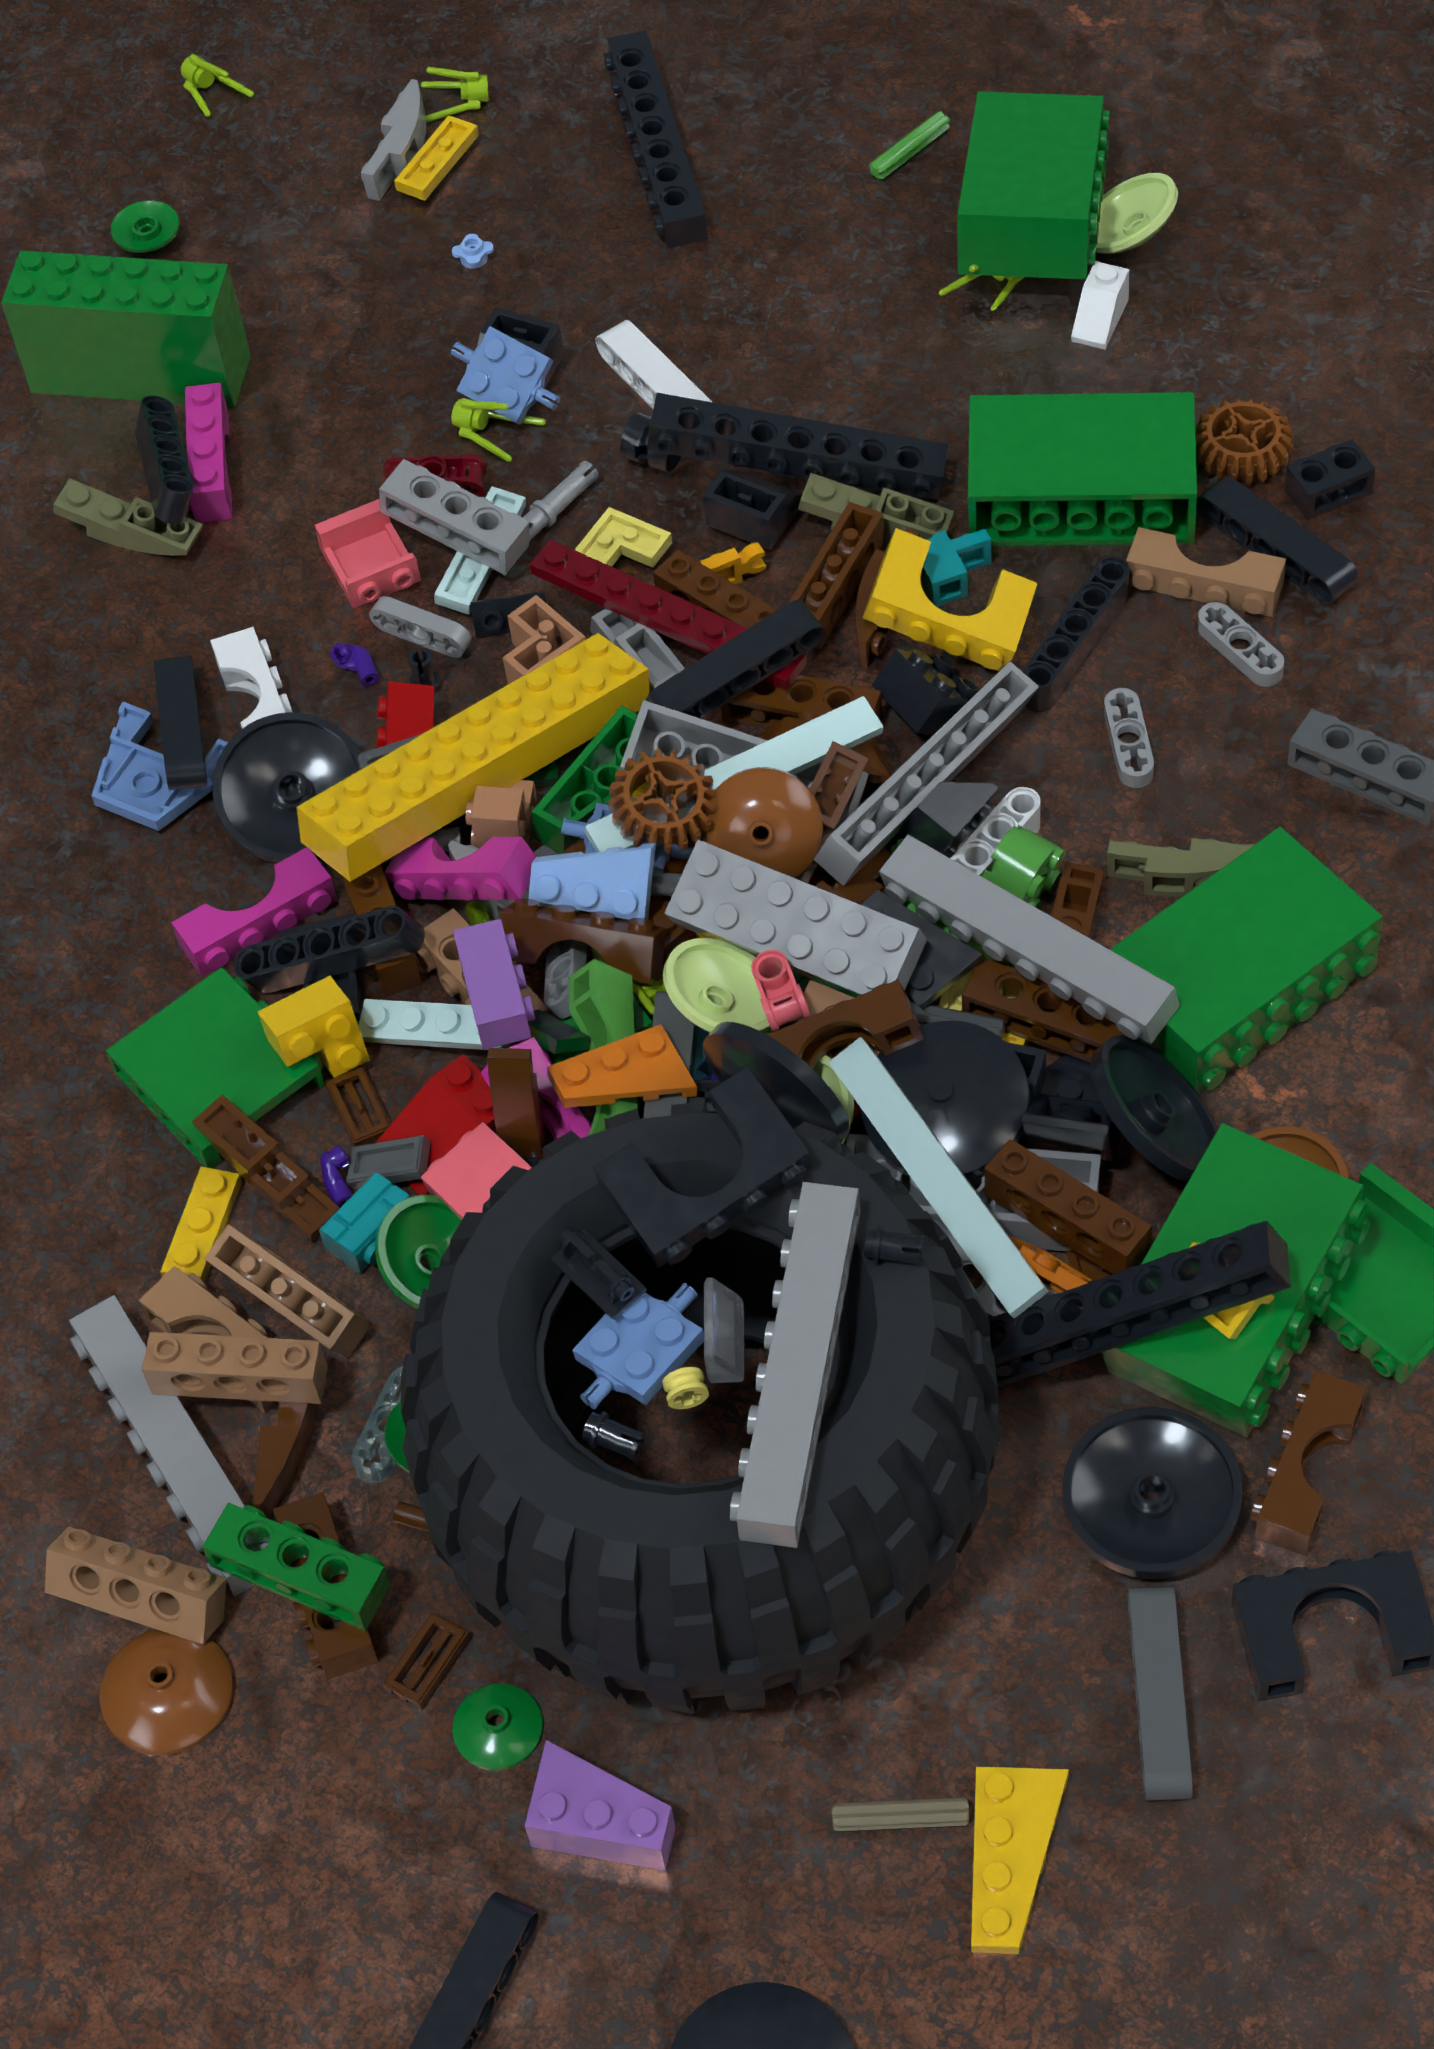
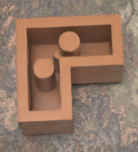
[502,595,586,684]
[466,780,538,849]

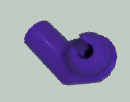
[330,643,379,686]
[320,1146,353,1208]

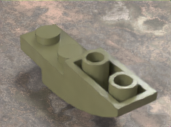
[798,473,954,543]
[53,478,203,556]
[1107,838,1255,897]

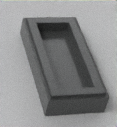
[346,1135,431,1190]

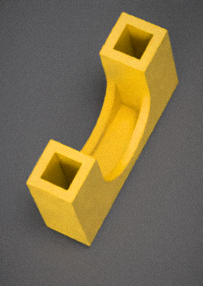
[862,528,1037,671]

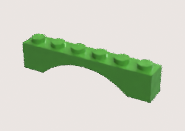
[568,959,638,1136]

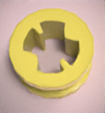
[662,1367,709,1410]

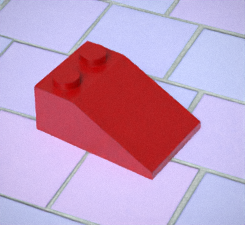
[375,1053,497,1195]

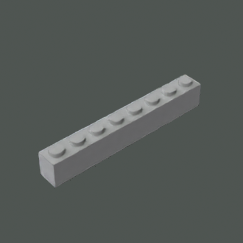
[814,661,1039,886]
[879,835,1180,1044]
[730,1182,860,1548]
[69,1295,268,1597]

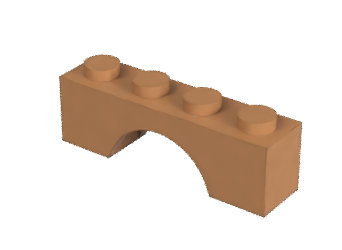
[1126,527,1286,617]
[139,1266,277,1414]

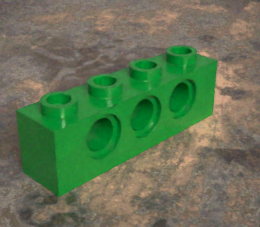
[202,1502,391,1631]

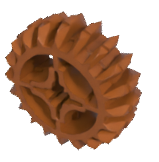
[1195,397,1293,487]
[608,747,717,855]

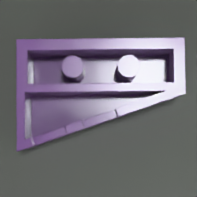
[453,919,535,1050]
[525,1740,676,1871]

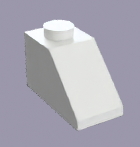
[1071,261,1129,350]

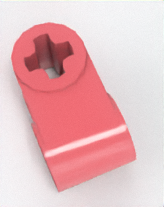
[751,950,811,1033]

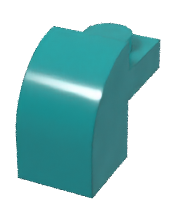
[922,529,991,607]

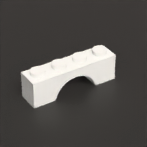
[210,627,292,729]

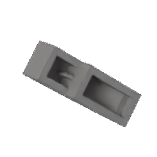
[590,608,685,692]

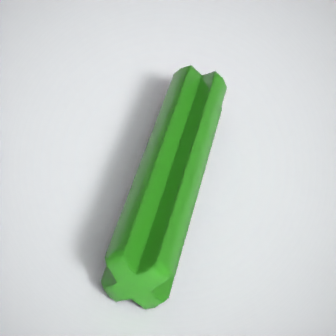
[869,111,950,180]

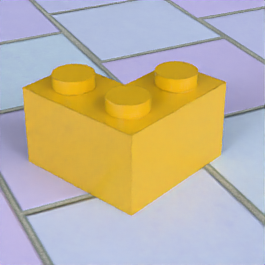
[257,976,370,1078]

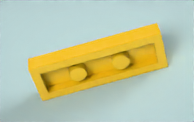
[394,115,479,201]
[160,1167,242,1283]

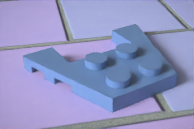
[91,702,228,831]

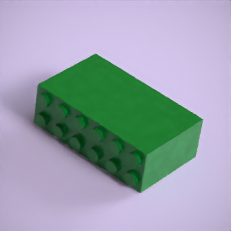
[957,92,1110,279]
[1,250,251,408]
[968,392,1197,546]
[1109,827,1383,1095]
[1102,1123,1370,1438]

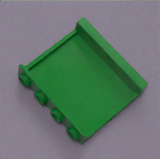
[106,967,325,1169]
[1312,1163,1434,1384]

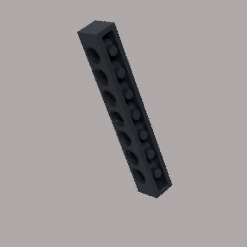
[603,30,708,249]
[647,393,948,501]
[988,1220,1291,1388]

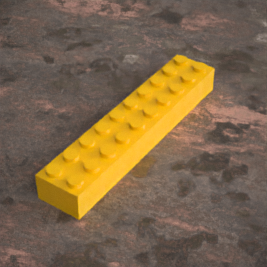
[297,633,649,882]

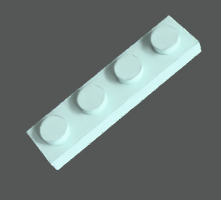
[434,486,526,615]
[359,999,508,1050]

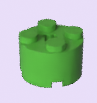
[982,825,1066,909]

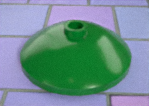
[375,1195,462,1309]

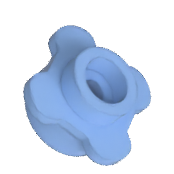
[452,234,494,269]

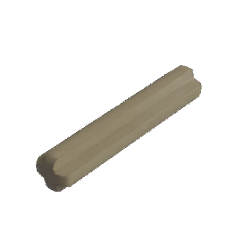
[832,1797,969,1831]

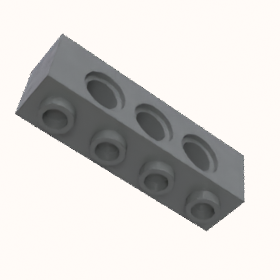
[1287,708,1434,826]

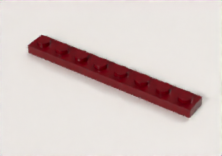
[530,539,807,691]

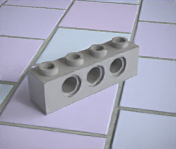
[379,459,529,575]

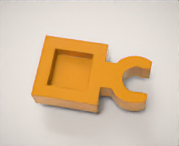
[700,543,766,585]

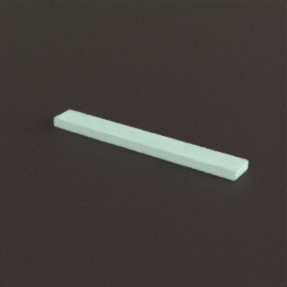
[585,696,883,852]
[828,1037,1049,1319]

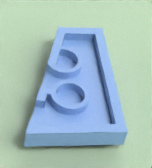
[529,843,656,920]

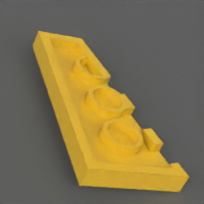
[971,1767,1069,1954]

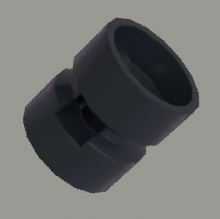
[620,413,683,473]

